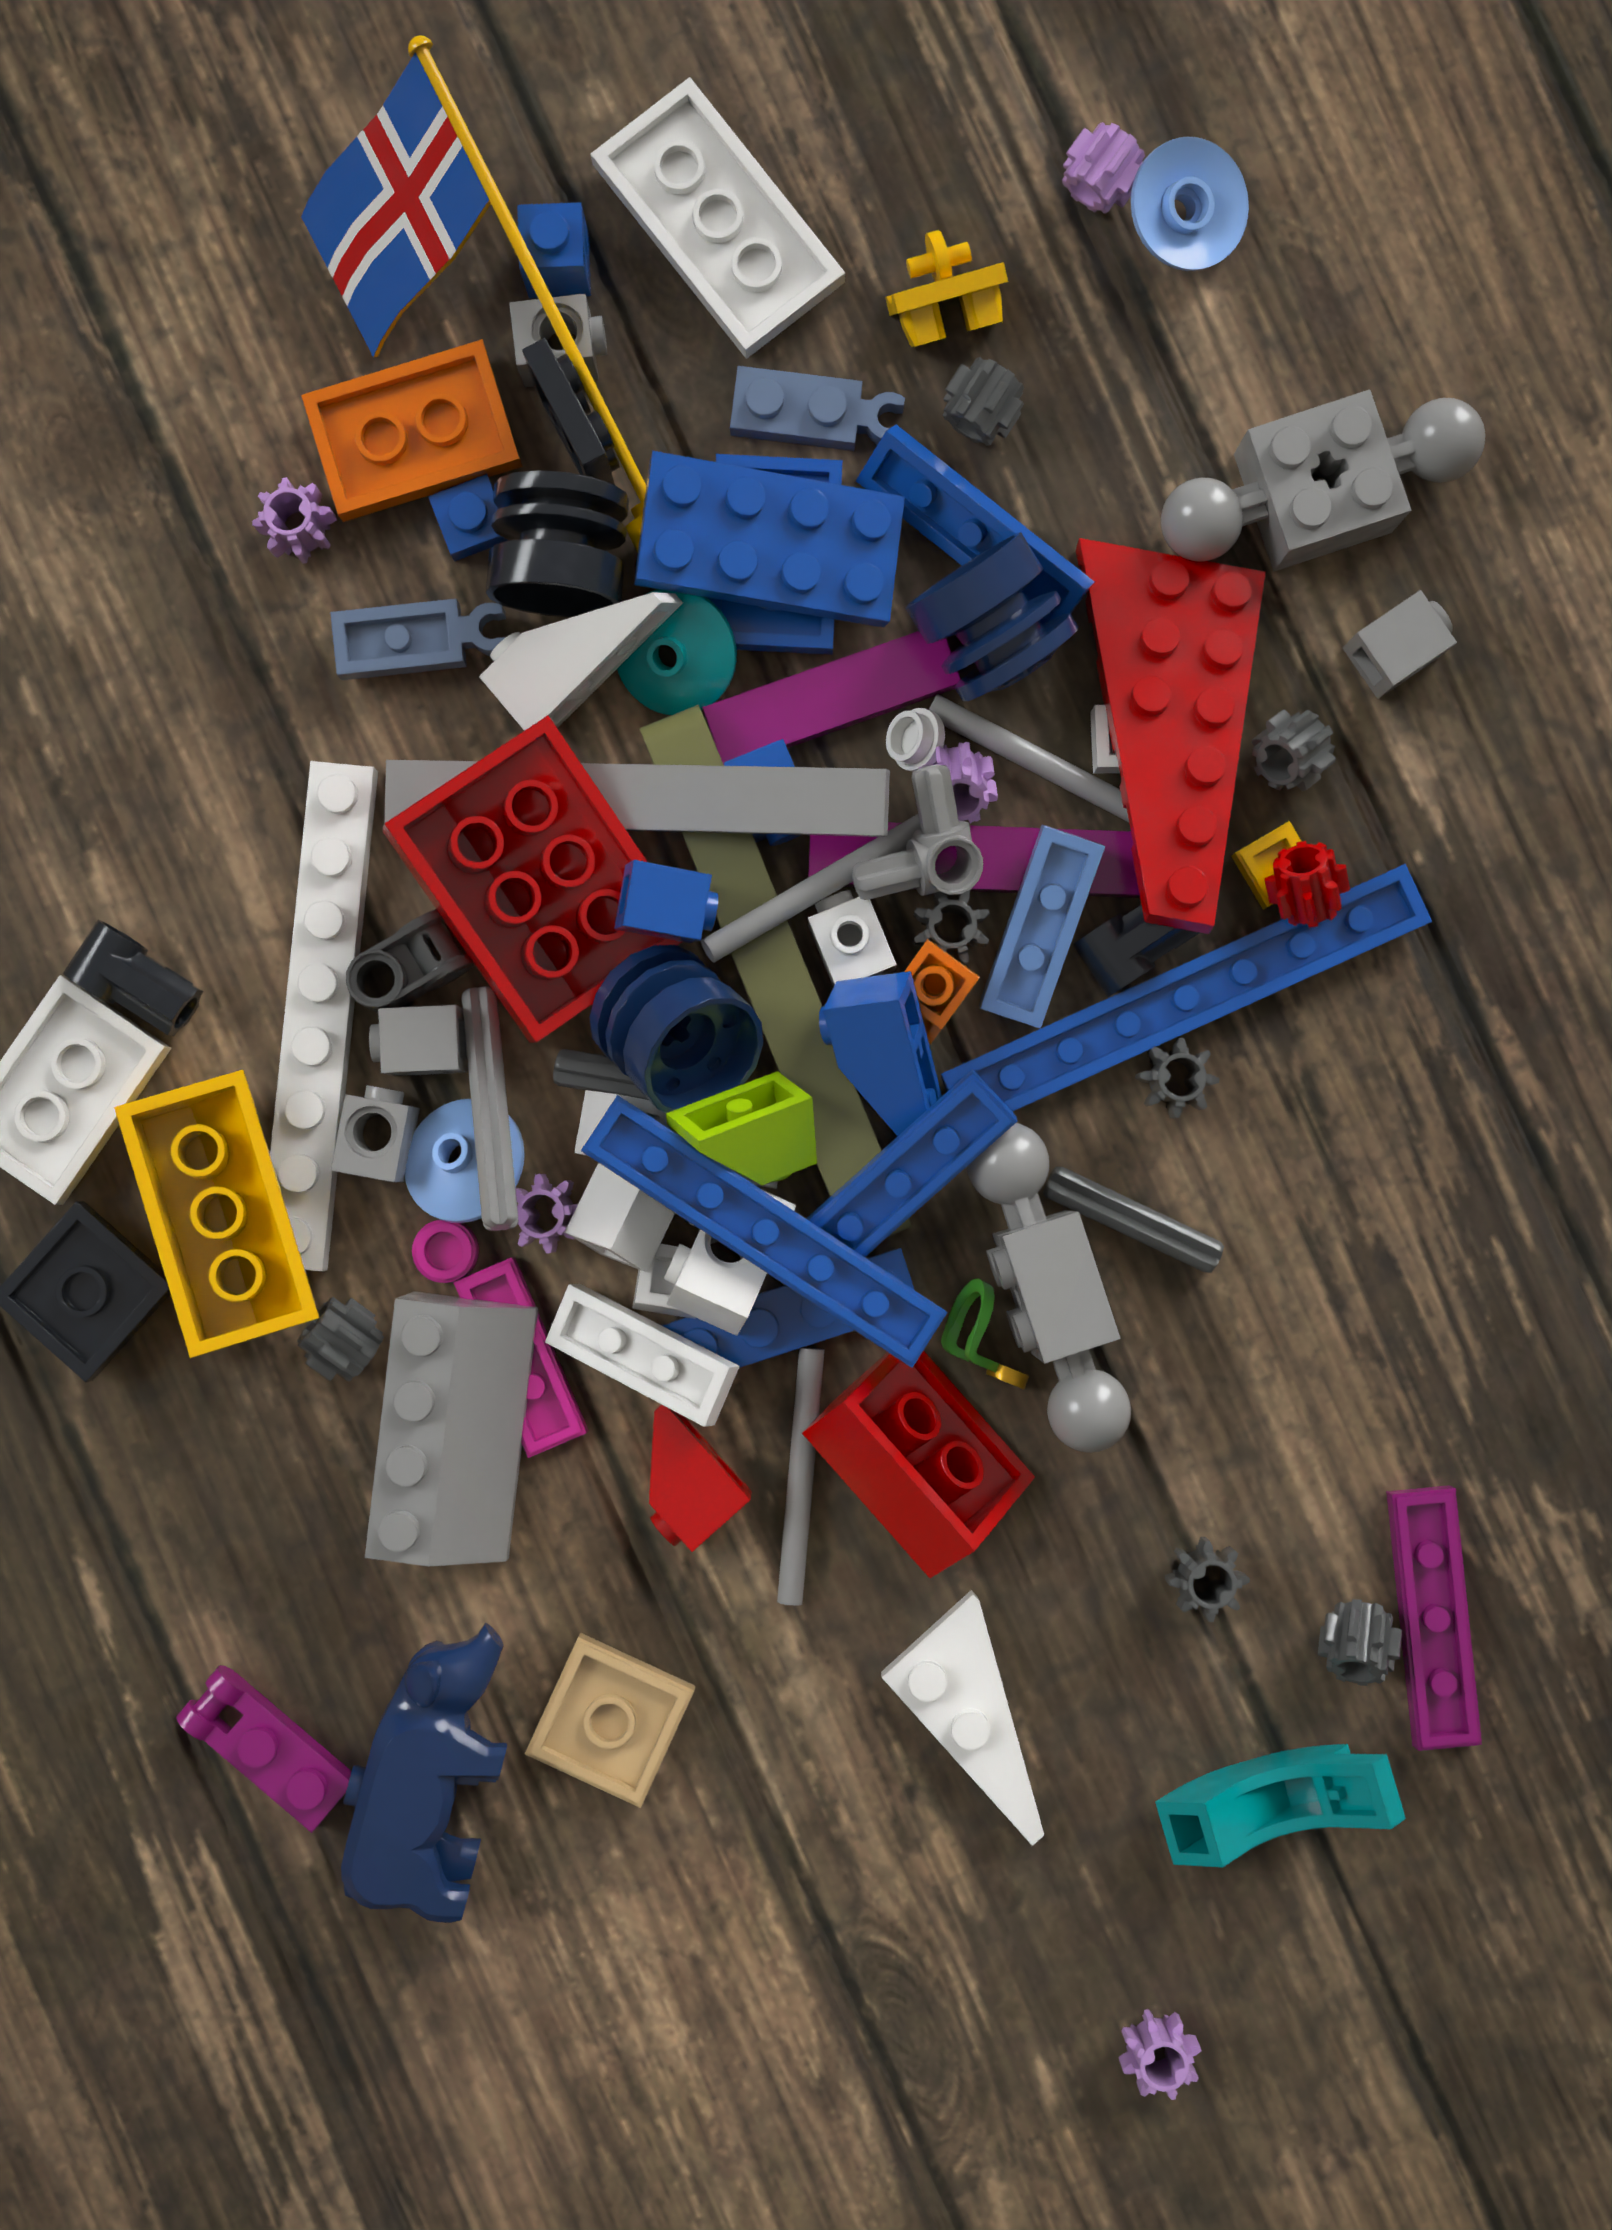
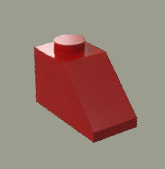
[649,1404,752,1552]

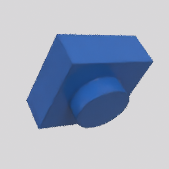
[428,474,509,562]

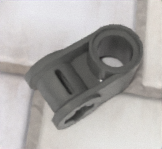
[346,909,475,1013]

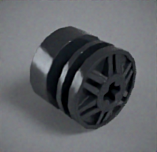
[486,470,629,618]

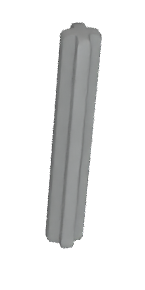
[462,986,519,1231]

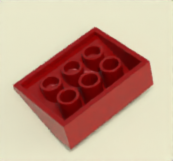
[382,715,682,1043]

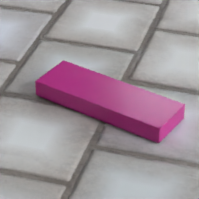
[453,1257,589,1458]

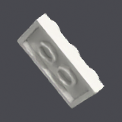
[0,975,171,1205]

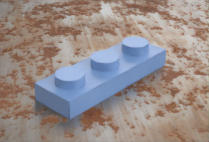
[979,824,1105,1029]

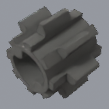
[943,357,1024,446]
[1251,709,1336,792]
[913,890,990,966]
[1135,1038,1220,1119]
[297,1297,384,1381]
[1165,1536,1250,1622]
[1318,1599,1402,1686]

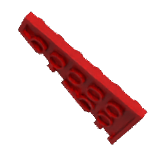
[1076,538,1266,934]

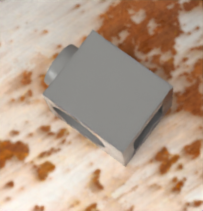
[509,294,607,388]
[1342,590,1457,699]
[369,1005,468,1076]
[331,1085,420,1182]

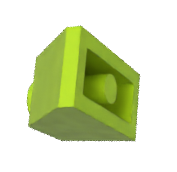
[666,1071,817,1185]

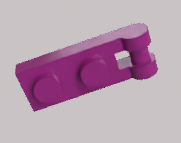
[176,1665,352,1833]

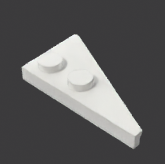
[881,1590,1044,1846]

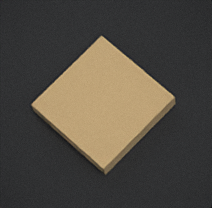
[525,1633,695,1808]

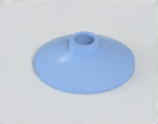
[1131,137,1249,271]
[404,1099,525,1223]

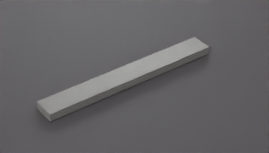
[385,760,890,837]

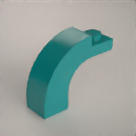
[1155,1744,1406,1867]

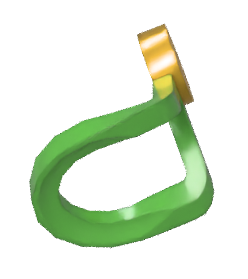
[941,1278,1029,1389]

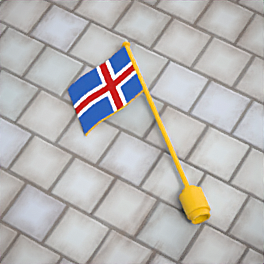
[301,35,646,553]

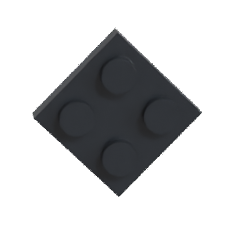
[522,338,620,485]
[0,1201,171,1383]

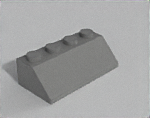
[365,1291,539,1567]

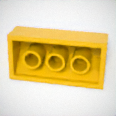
[114,1070,320,1358]

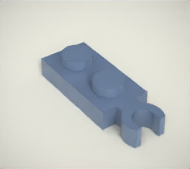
[730,366,905,451]
[330,599,506,680]

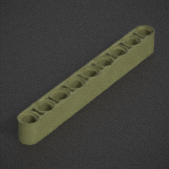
[639,705,912,1237]

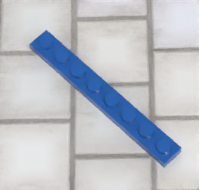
[940,864,1432,1112]

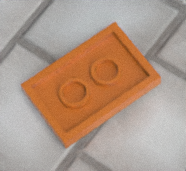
[301,339,523,522]

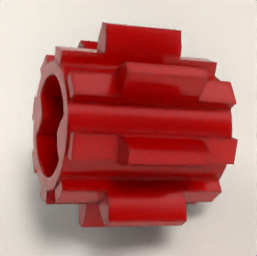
[1264,841,1350,928]

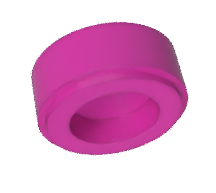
[412,1220,479,1283]

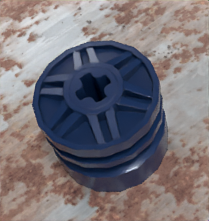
[905,532,1078,701]
[589,945,763,1113]

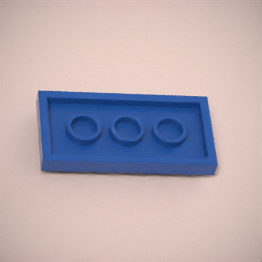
[634,451,905,628]

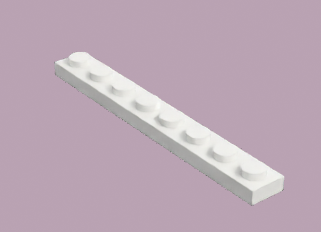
[270,761,378,1271]

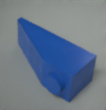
[819,971,942,1136]

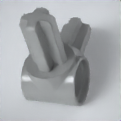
[852,764,983,900]

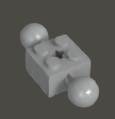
[1161,389,1485,572]
[967,1123,1131,1453]

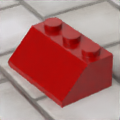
[802,1350,1035,1579]

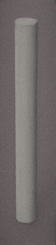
[929,694,1129,822]
[701,814,921,963]
[777,1347,825,1605]

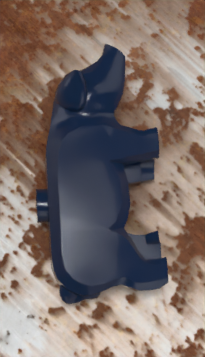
[341,1623,508,1923]

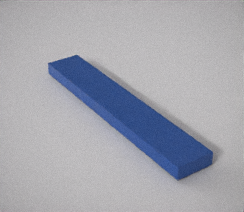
[581,1095,948,1368]

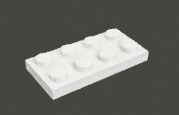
[590,77,845,359]

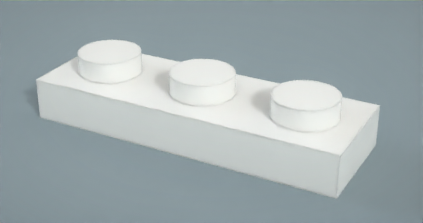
[545,1284,740,1427]

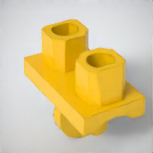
[885,230,1008,347]

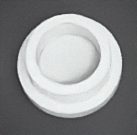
[886,708,945,772]

